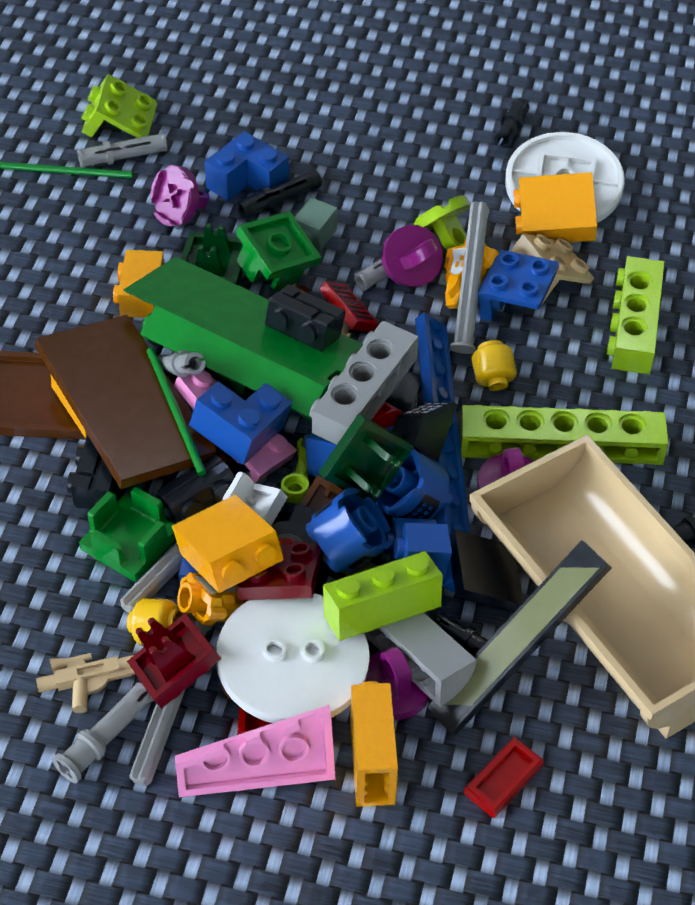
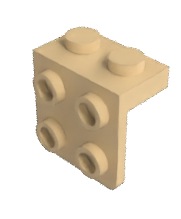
[510,233,594,302]

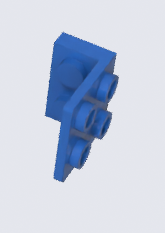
[478,249,559,321]

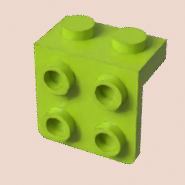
[81,74,157,138]

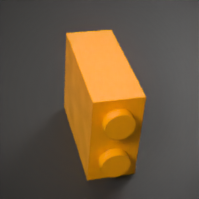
[513,172,597,243]
[172,495,284,593]
[350,681,398,807]

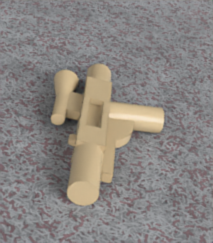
[36,653,136,713]

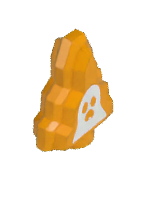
[444,240,499,309]
[177,572,249,625]

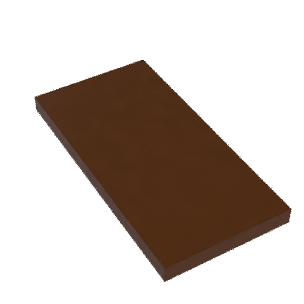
[35,315,217,489]
[0,351,178,440]

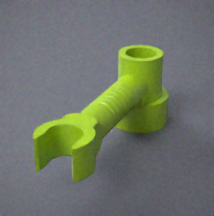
[281,438,309,504]

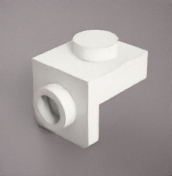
[223,472,288,526]

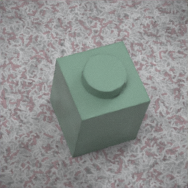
[294,197,337,252]

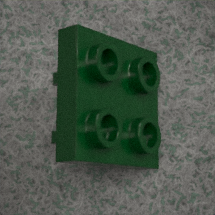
[181,223,243,285]
[318,413,414,503]

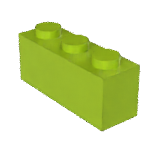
[323,551,443,642]

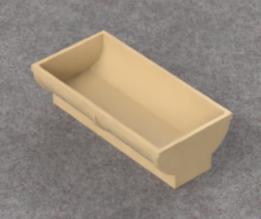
[469,435,695,739]

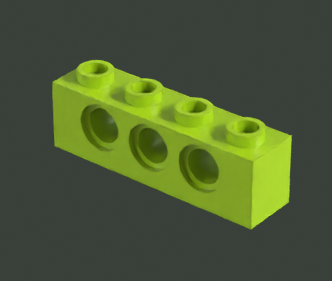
[607,256,664,375]

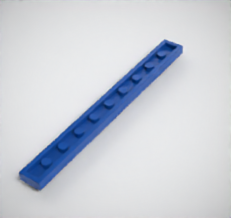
[415,312,470,594]

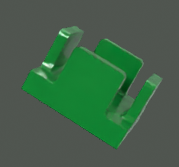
[236,211,322,291]
[79,487,176,583]

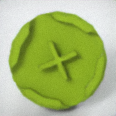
[413,195,471,250]

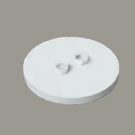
[505,132,625,223]
[217,593,369,723]

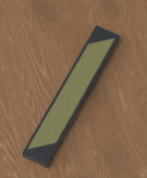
[427,540,612,735]

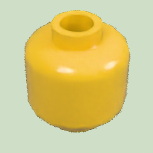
[471,340,517,391]
[127,599,183,646]

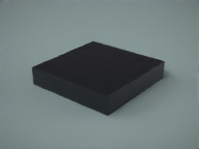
[449,529,524,612]

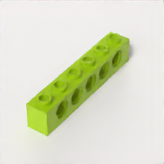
[460,405,668,465]

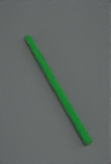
[0,162,133,179]
[146,348,206,476]

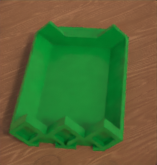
[123,257,363,423]

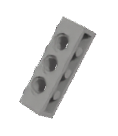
[309,321,418,445]

